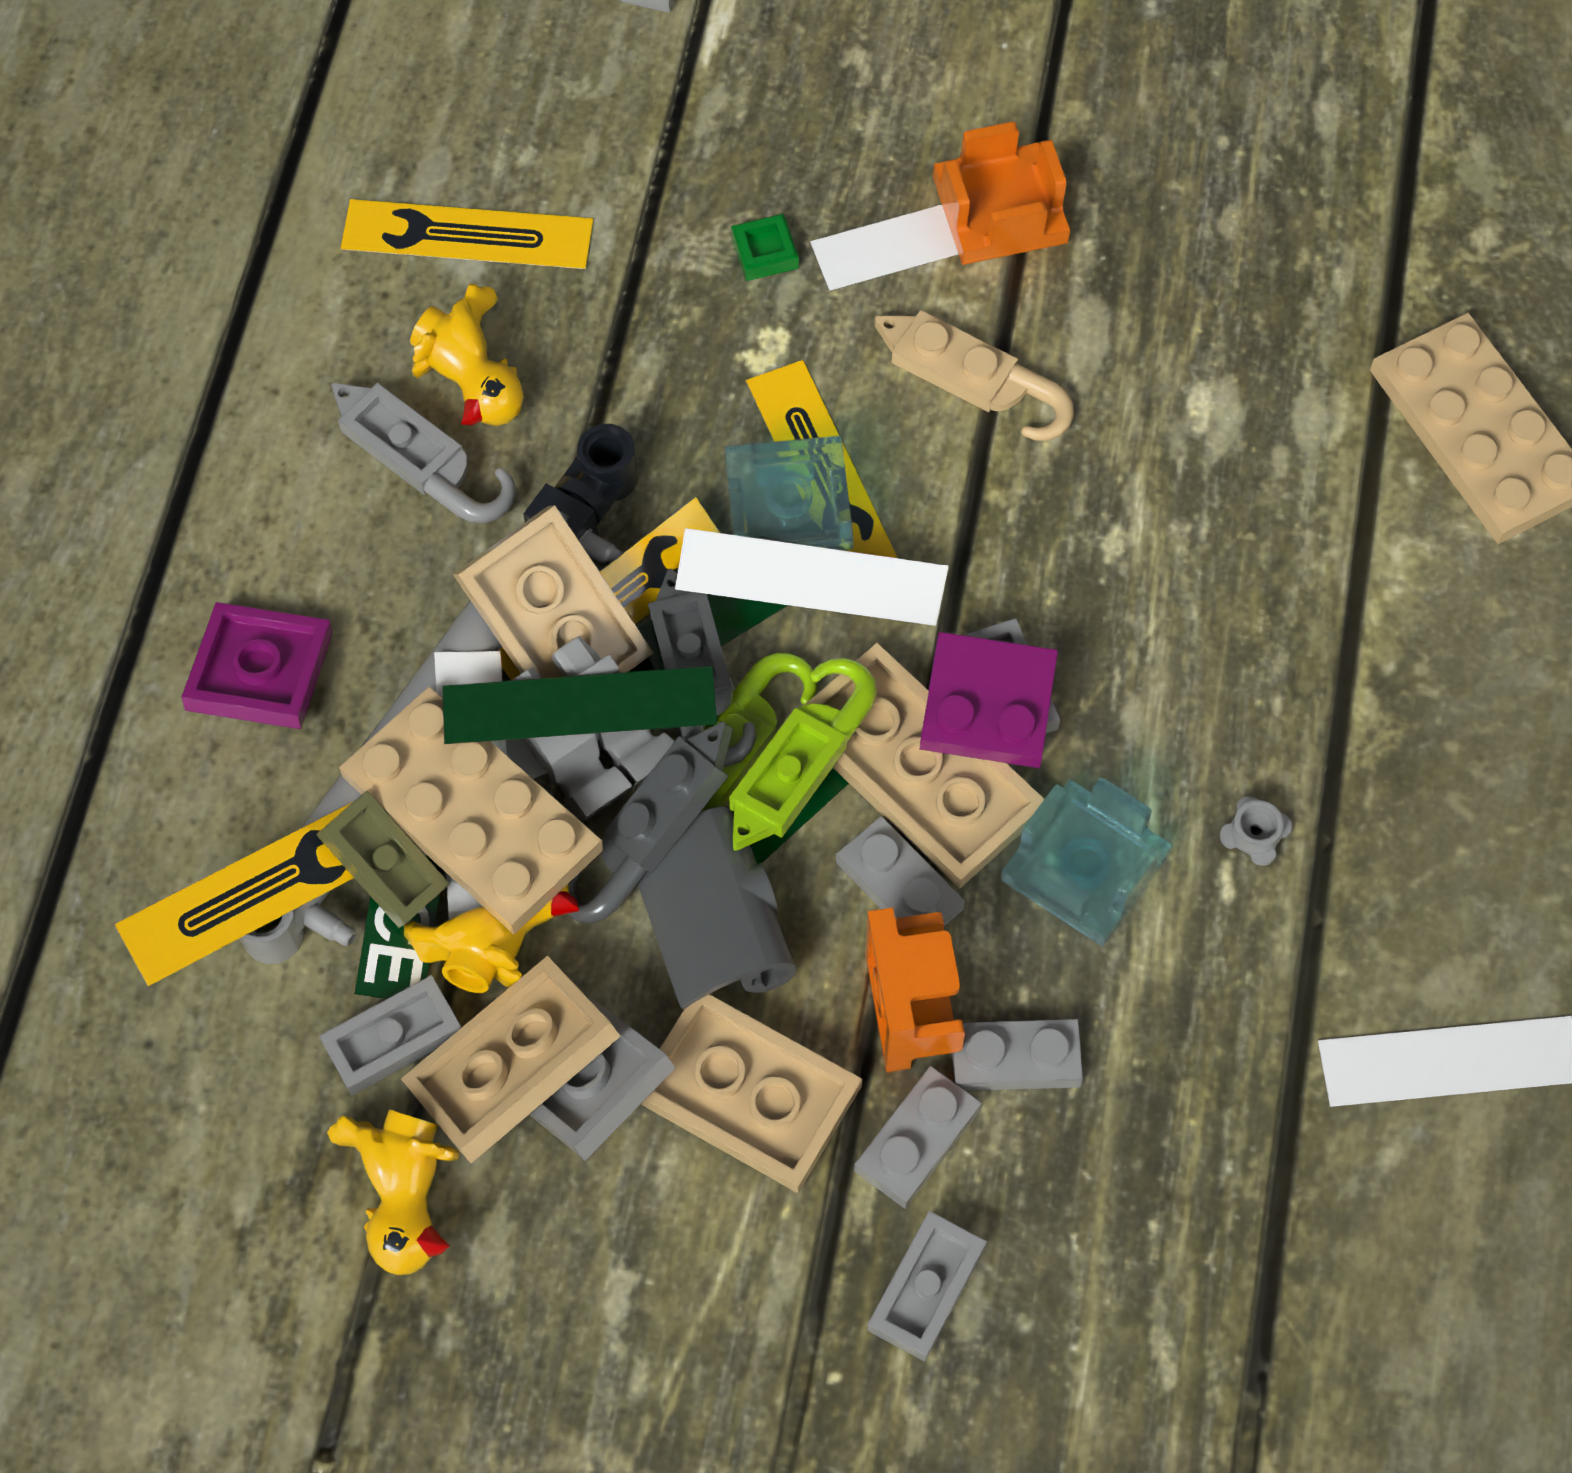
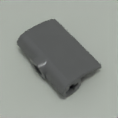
[637,806,796,1009]

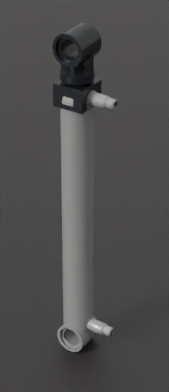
[239,423,638,964]

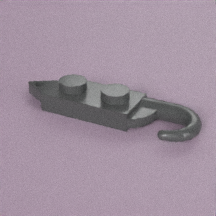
[648,569,756,767]
[567,722,733,923]

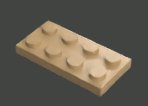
[1370,313,1572,544]
[805,643,1047,889]
[339,687,603,934]

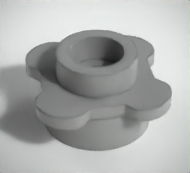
[1220,797,1292,866]

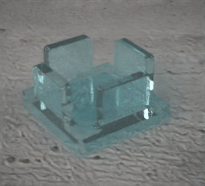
[725,436,853,550]
[1000,777,1173,947]

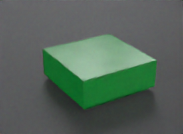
[731,213,799,281]

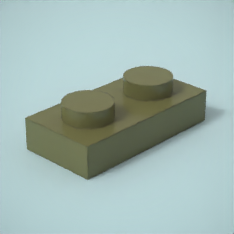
[316,791,450,928]

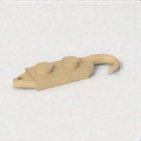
[875,310,1074,441]

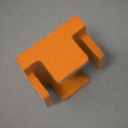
[933,122,1070,265]
[865,907,965,1073]

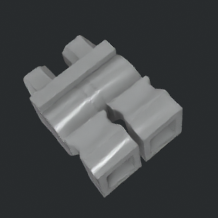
[511,636,674,823]

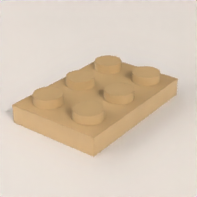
[453,505,654,679]
[401,956,621,1163]
[640,994,862,1193]

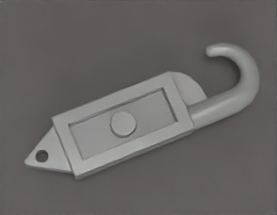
[331,383,516,523]

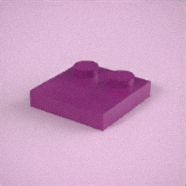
[181,602,333,729]
[919,632,1058,768]

